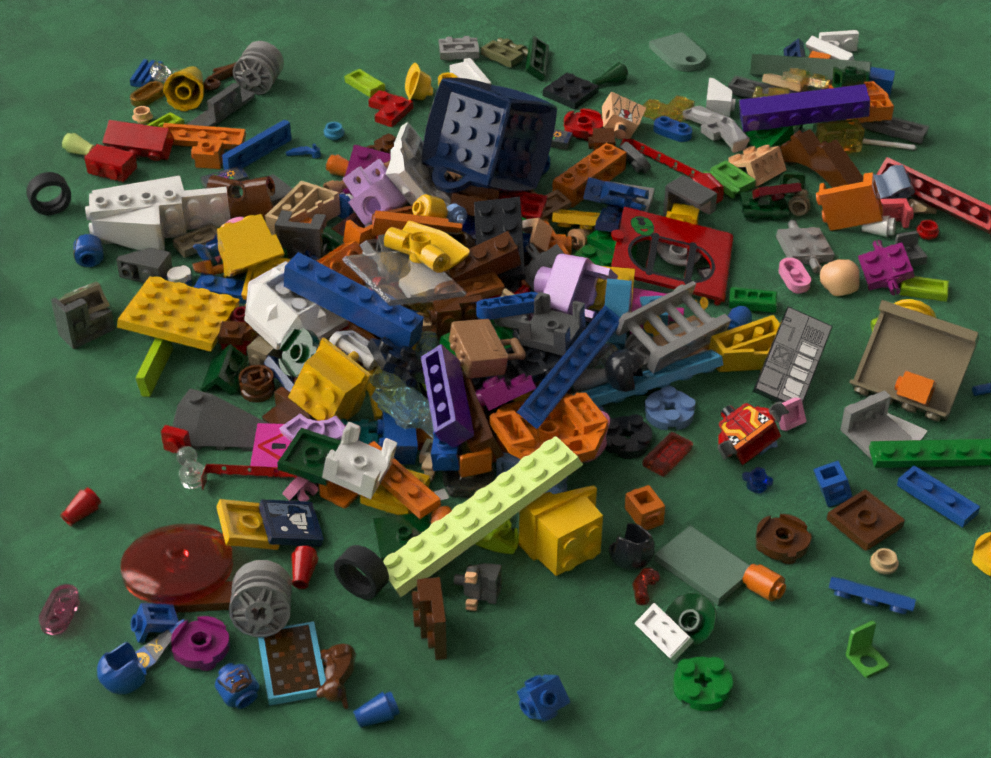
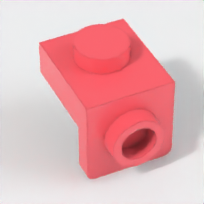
[881,198,914,228]

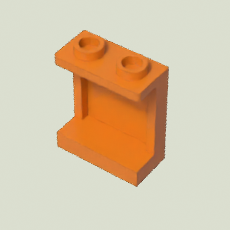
[816,172,883,231]

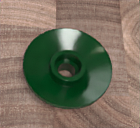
[665,593,717,649]

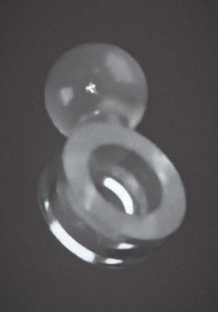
[150,62,180,82]
[176,446,204,489]

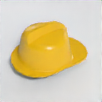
[405,63,433,100]

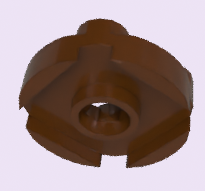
[755,514,811,564]

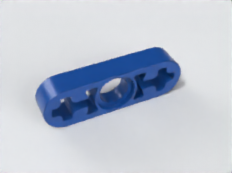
[476,292,538,320]

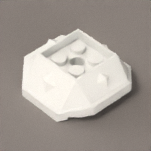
[386,122,456,207]
[244,261,349,350]

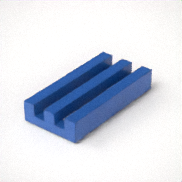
[130,59,163,87]

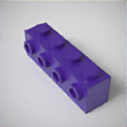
[421,344,474,448]

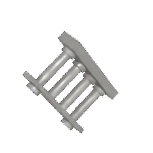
[616,281,731,373]

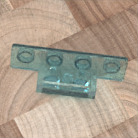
[370,365,434,439]

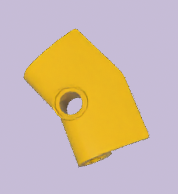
[384,221,470,273]

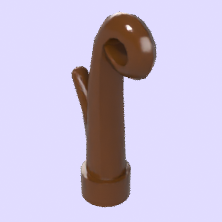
[203,61,237,91]

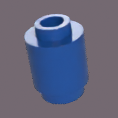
[727,306,752,331]

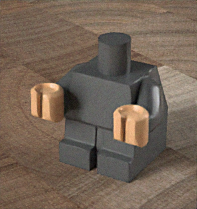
[454,563,502,611]

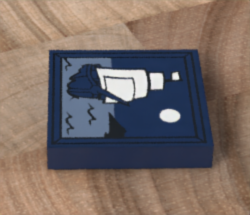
[259,499,324,547]

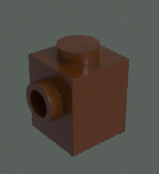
[588,128,615,152]

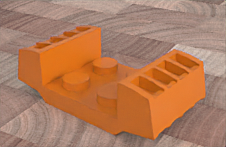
[829,81,894,124]

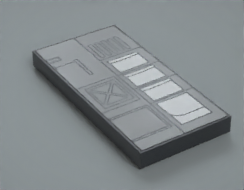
[752,306,833,404]

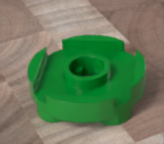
[673,657,733,711]

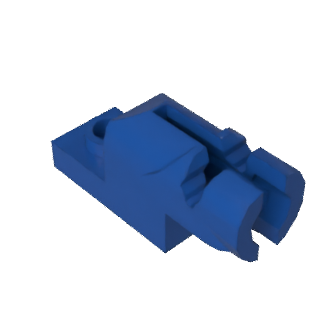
[583,177,649,211]

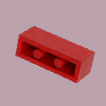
[102,120,174,161]

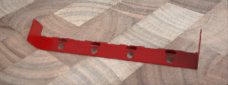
[620,139,702,178]
[201,464,319,491]

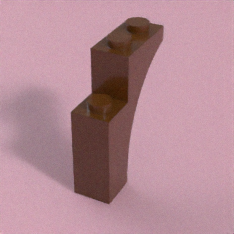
[780,129,864,188]

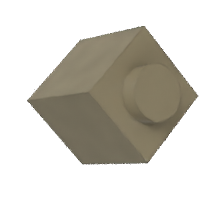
[247,335,283,366]

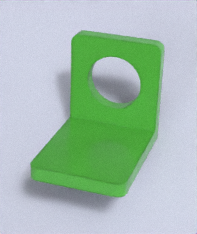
[845,620,889,678]

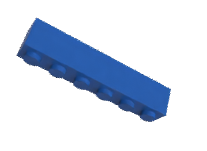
[283,252,424,348]

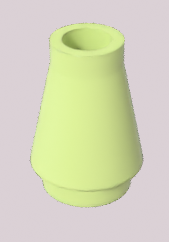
[62,133,95,155]

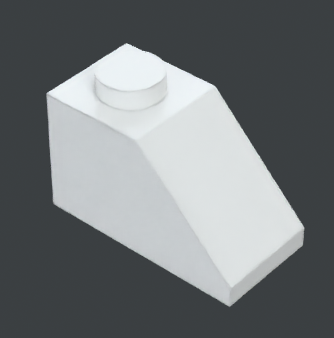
[706,78,736,117]

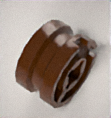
[239,365,275,402]

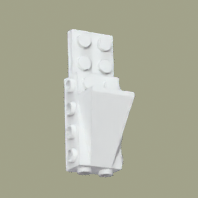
[85,185,230,251]

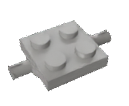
[776,220,835,273]

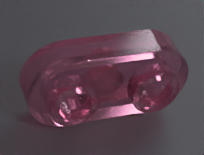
[39,584,80,635]

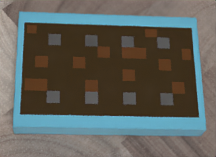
[258,621,326,706]

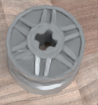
[233,41,284,95]
[229,560,292,637]

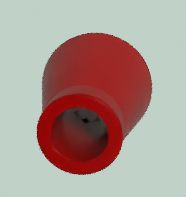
[60,487,102,526]
[291,546,319,589]

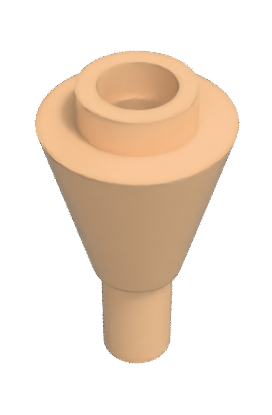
[567,226,595,250]

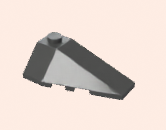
[172,389,269,451]

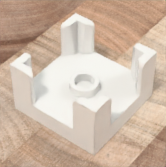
[322,422,397,499]

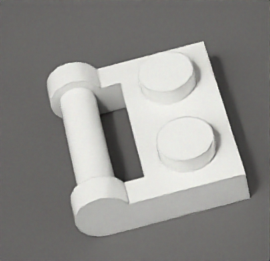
[329,330,379,370]

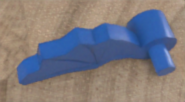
[286,144,321,158]

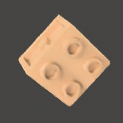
[728,145,787,186]

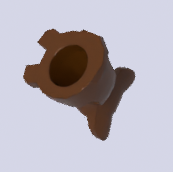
[316,643,357,709]

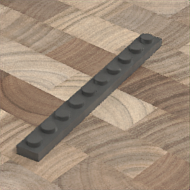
[728,76,929,144]

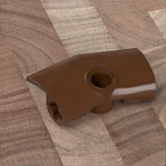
[207,175,275,221]

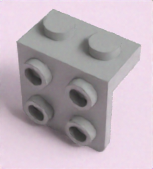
[840,390,912,459]

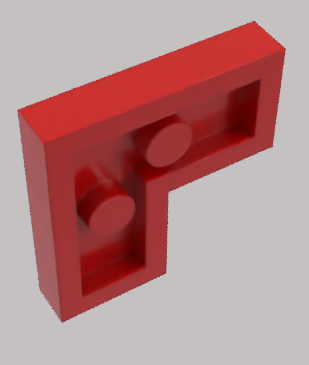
[368,90,413,127]

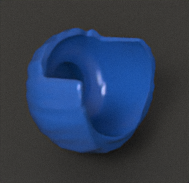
[97,642,147,695]

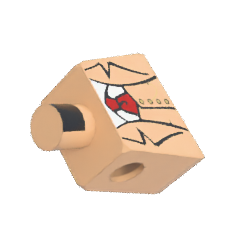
[602,92,646,139]

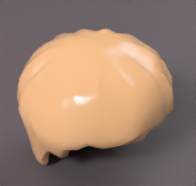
[820,259,859,296]

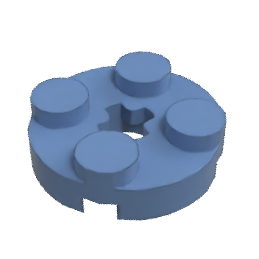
[645,386,695,430]

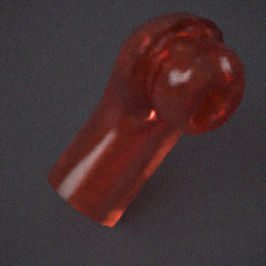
[632,567,660,605]

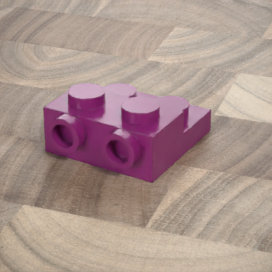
[475,373,536,410]

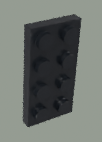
[474,197,526,282]

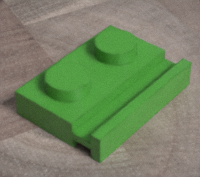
[703,160,756,199]

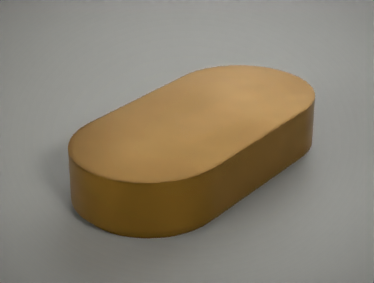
[130,81,164,107]

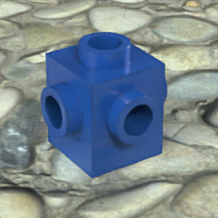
[517,675,570,721]

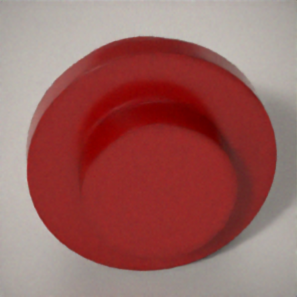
[916,220,939,240]

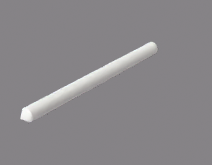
[847,137,917,150]

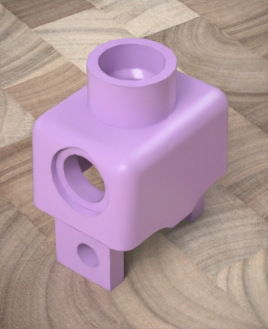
[343,159,409,226]
[534,254,618,322]

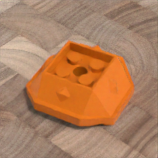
[490,393,608,463]

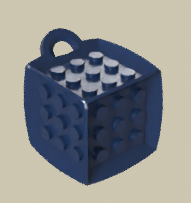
[421,78,557,193]

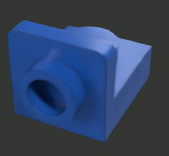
[131,603,179,643]

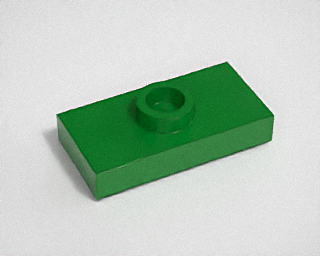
[729,287,777,313]

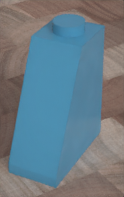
[602,278,632,352]

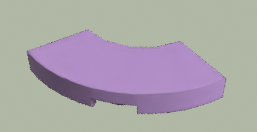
[279,413,346,441]

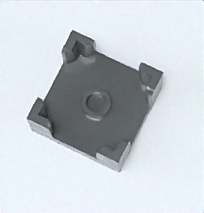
[275,210,328,261]
[519,292,585,356]

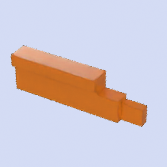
[372,210,462,236]

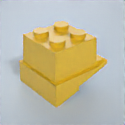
[217,214,284,278]
[288,337,371,421]
[519,485,603,576]

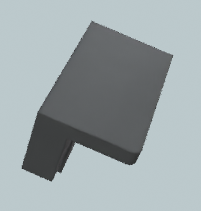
[663,175,717,217]
[51,297,115,349]

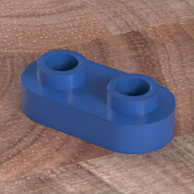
[653,116,692,142]

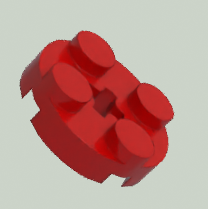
[563,109,604,141]

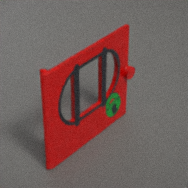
[611,207,734,306]

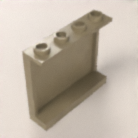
[849,300,980,422]

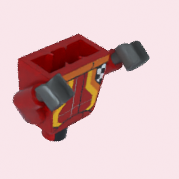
[717,402,789,465]

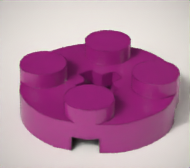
[171,616,230,671]

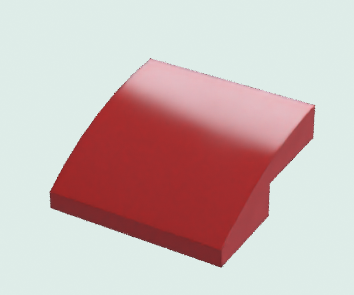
[500,191,548,219]

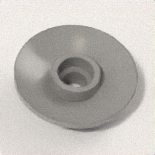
[657,242,701,266]

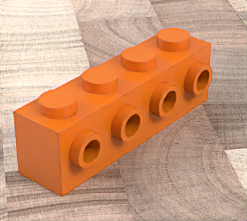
[552,143,627,208]

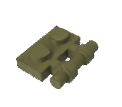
[481,38,528,68]

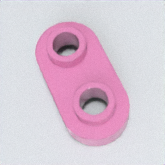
[778,258,811,294]

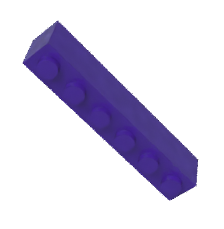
[739,84,870,132]

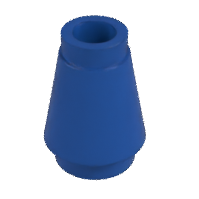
[353,691,400,728]

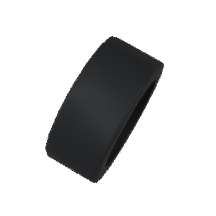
[26,172,71,216]
[334,545,389,599]

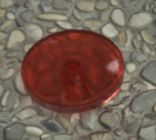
[120,523,234,605]

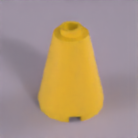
[163,66,204,111]

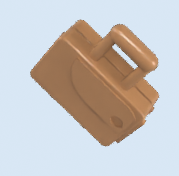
[449,319,526,378]

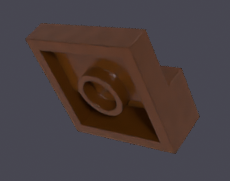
[428,295,483,348]
[412,577,447,660]

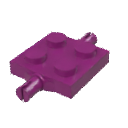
[858,240,915,296]

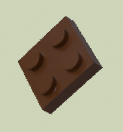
[827,489,905,551]

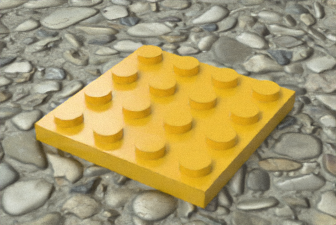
[117,276,240,352]

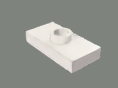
[635,603,694,662]

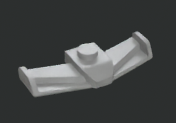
[682,105,750,153]

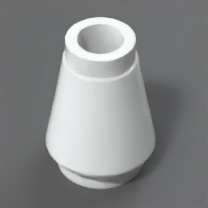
[862,215,896,238]

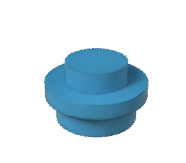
[324,122,345,140]

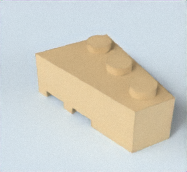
[265,181,340,235]

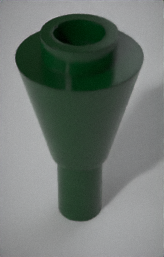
[592,62,628,86]

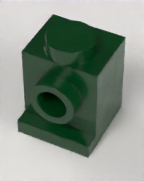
[832,66,866,88]

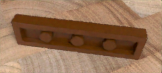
[462,370,504,459]

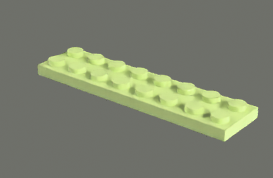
[383,436,583,597]

